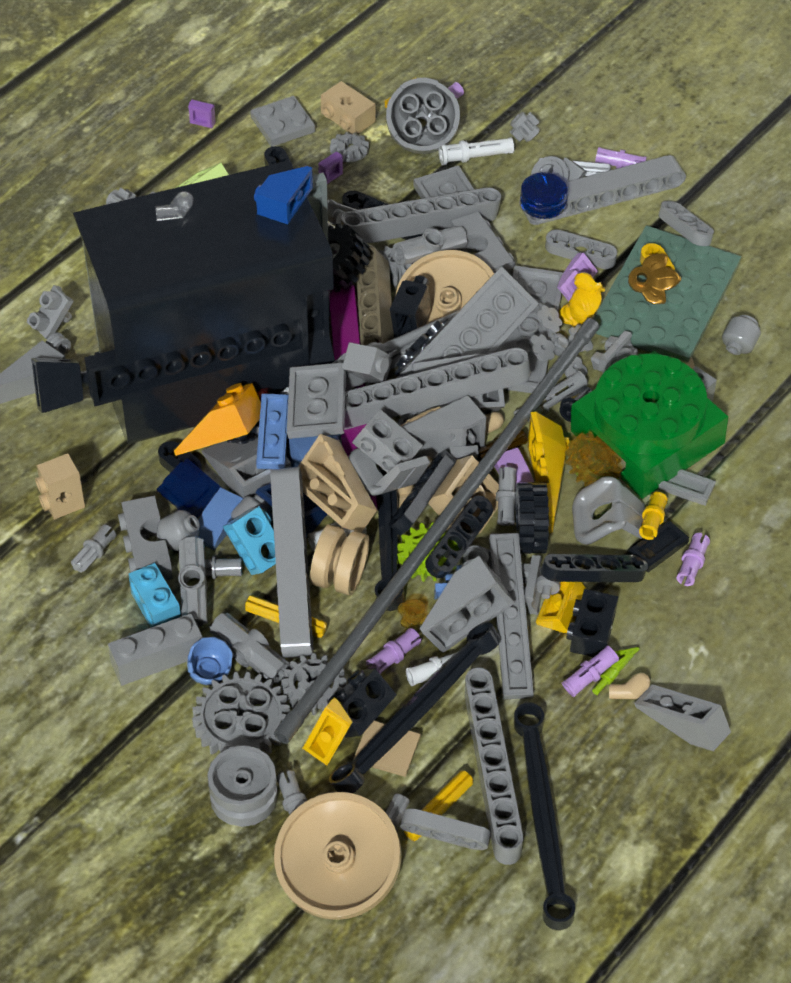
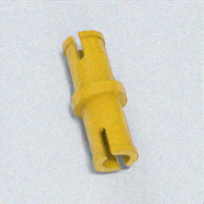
[639,492,668,540]

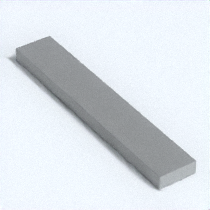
[489,533,534,700]

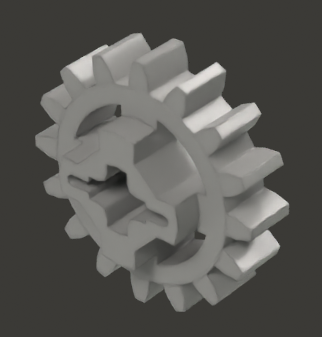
[281,653,346,716]

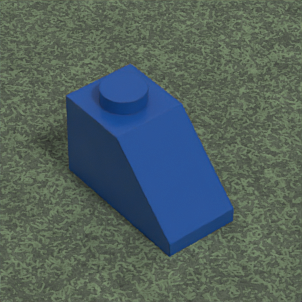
[254,166,313,225]

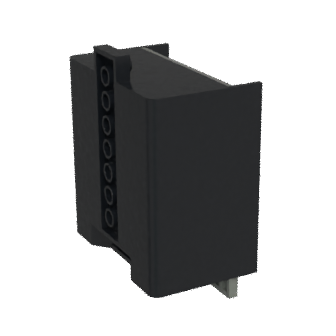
[73,160,335,445]

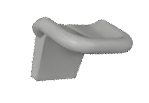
[349,448,430,495]
[572,476,645,545]

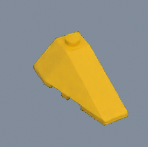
[528,412,570,533]

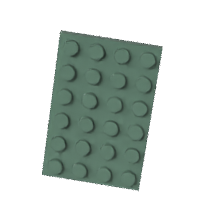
[594,225,741,362]

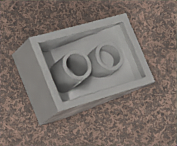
[420,556,515,653]

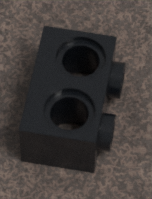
[566,589,618,657]
[329,668,397,738]

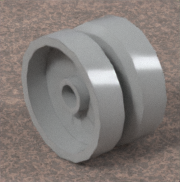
[207,745,278,827]

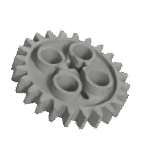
[192,672,290,754]

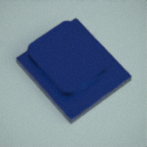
[157,459,222,519]

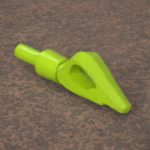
[592,647,640,695]

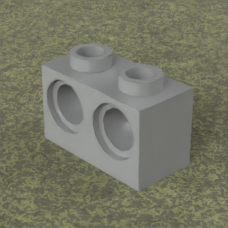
[352,409,423,473]

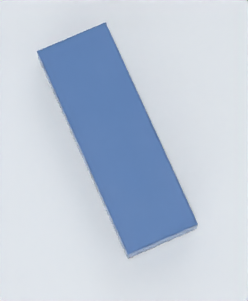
[256,394,289,469]

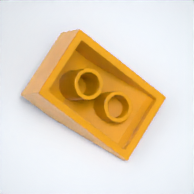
[174,383,261,456]

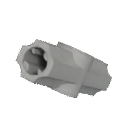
[392,226,468,266]
[178,537,208,627]
[210,613,290,684]

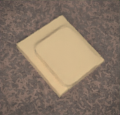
[353,721,421,777]

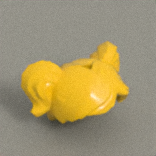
[558,272,605,327]

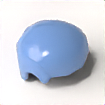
[187,637,233,686]

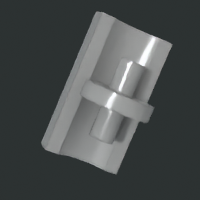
[27,285,74,339]
[591,331,638,373]
[521,555,560,614]

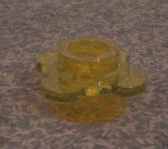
[397,599,427,628]

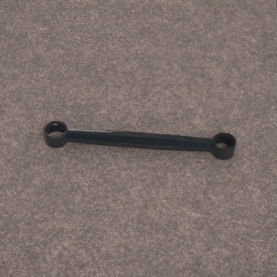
[375,466,405,611]
[329,622,501,793]
[513,702,575,931]

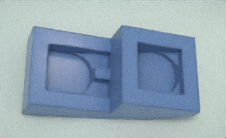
[198,488,243,550]

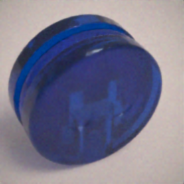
[520,172,568,219]

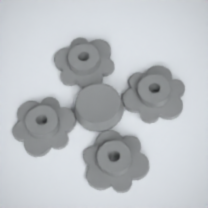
[530,305,593,378]

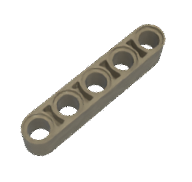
[357,245,394,345]

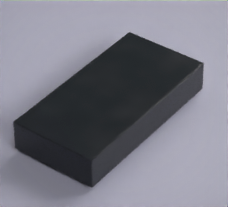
[628,520,689,573]

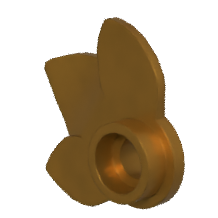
[628,254,681,304]

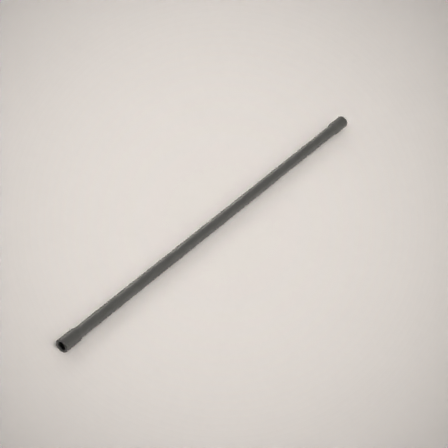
[274,318,599,744]

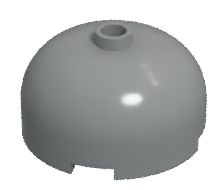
[386,78,460,154]

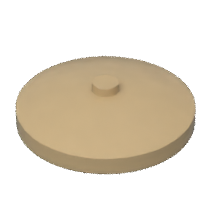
[396,250,494,335]
[274,792,401,920]

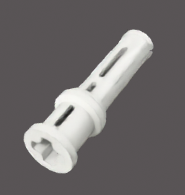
[438,137,514,165]

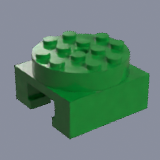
[571,350,729,499]

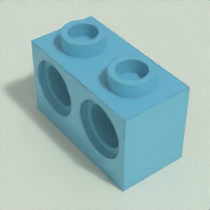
[222,506,276,575]
[128,563,181,628]

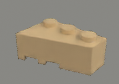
[298,434,377,533]

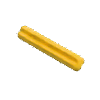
[245,595,327,638]
[404,770,473,841]

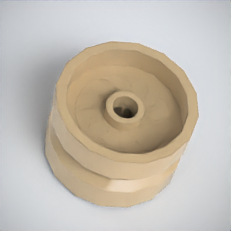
[310,524,369,595]

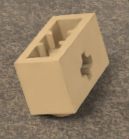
[321,81,376,134]
[35,453,85,520]

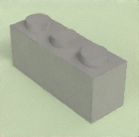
[108,613,202,686]

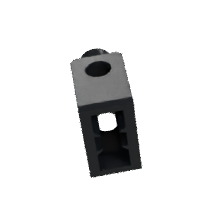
[390,276,431,338]
[31,358,89,413]

